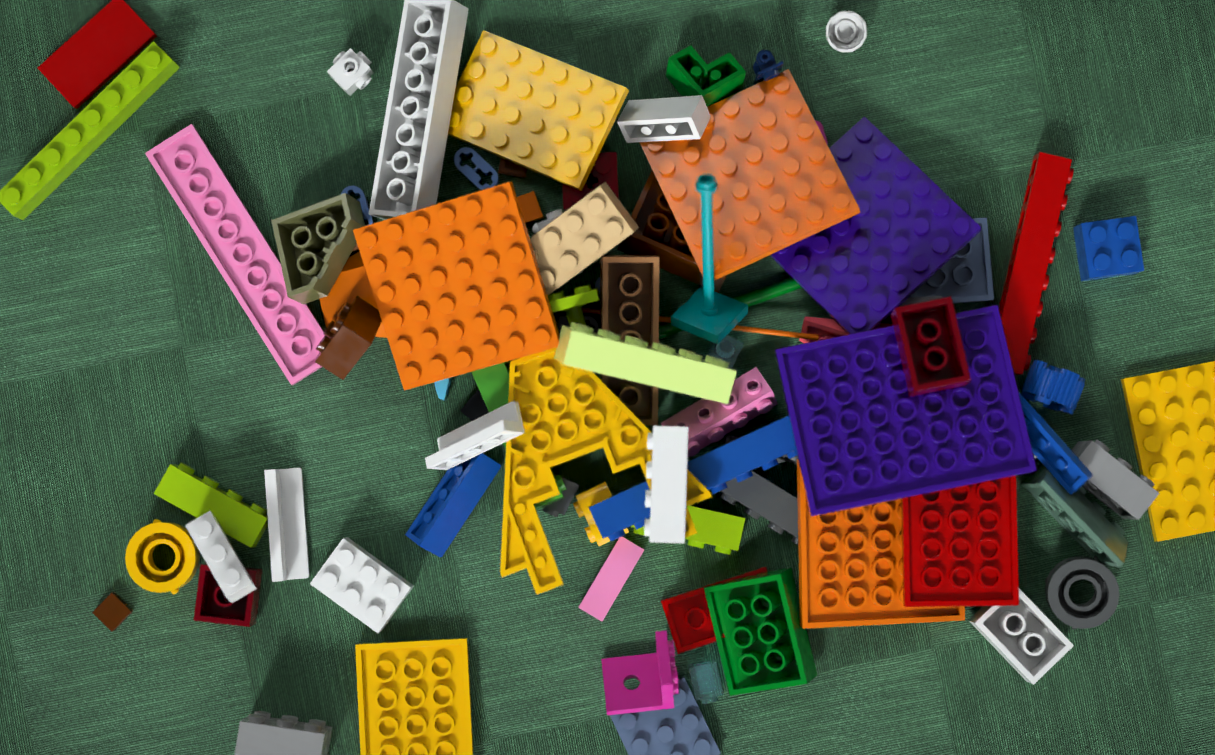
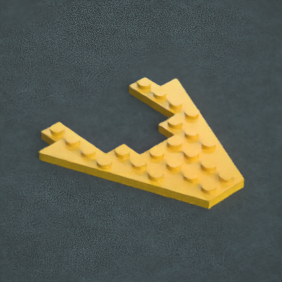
[500,347,712,595]

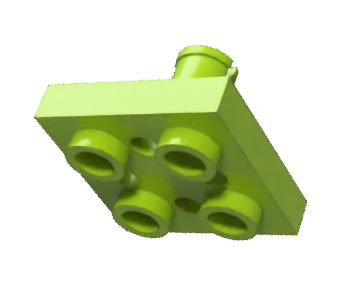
[548,284,600,327]

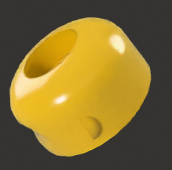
[125,519,200,594]

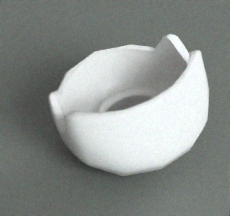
[826,11,867,53]

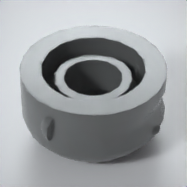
[1045,556,1120,630]

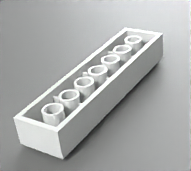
[369,0,469,220]

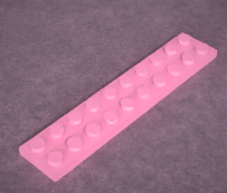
[145,124,325,385]

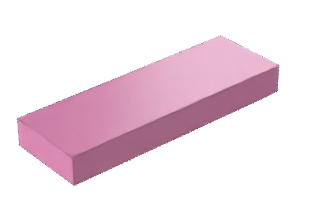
[578,536,644,621]

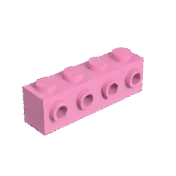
[661,367,778,457]

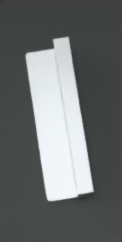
[425,401,525,470]
[264,468,310,582]

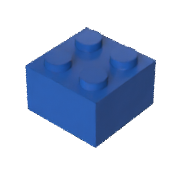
[1073,216,1144,282]

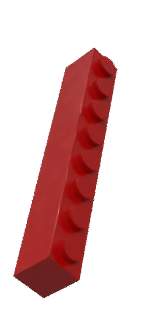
[999,152,1074,376]

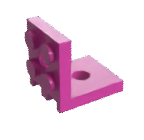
[601,630,679,715]

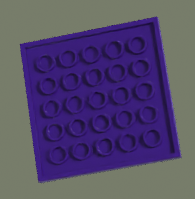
[770,116,981,335]

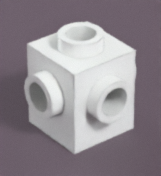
[327,48,373,96]

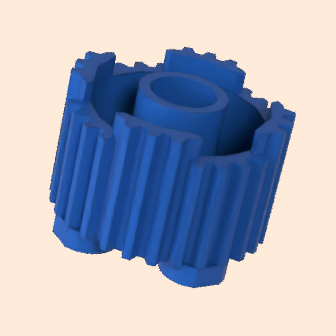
[1021,360,1086,415]

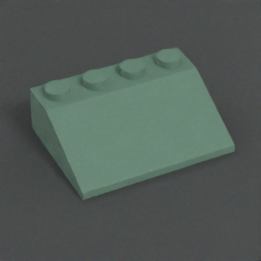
[1021,463,1129,567]

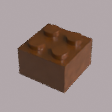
[315,296,382,380]

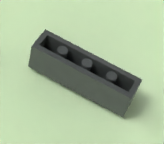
[720,471,798,545]

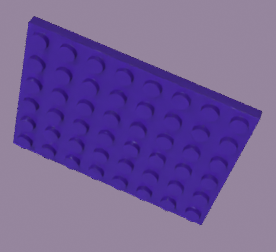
[775,305,1037,517]

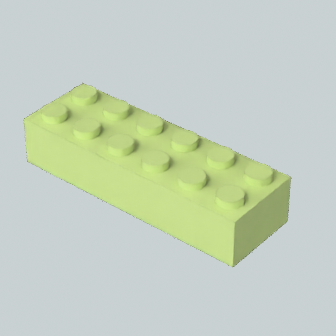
[554,322,737,404]

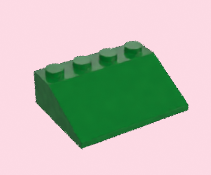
[704,567,817,696]

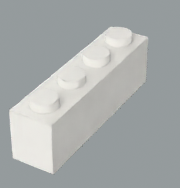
[644,426,689,544]

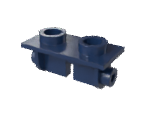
[753,50,784,85]

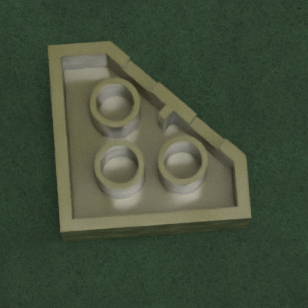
[271,193,365,305]

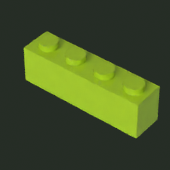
[154,462,268,548]
[631,506,745,555]

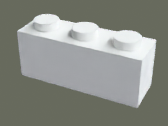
[617,95,711,143]
[185,511,257,603]

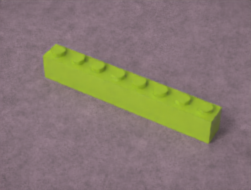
[0,41,180,220]

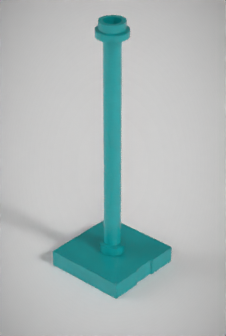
[671,174,748,344]

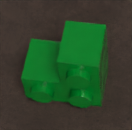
[666,45,746,107]

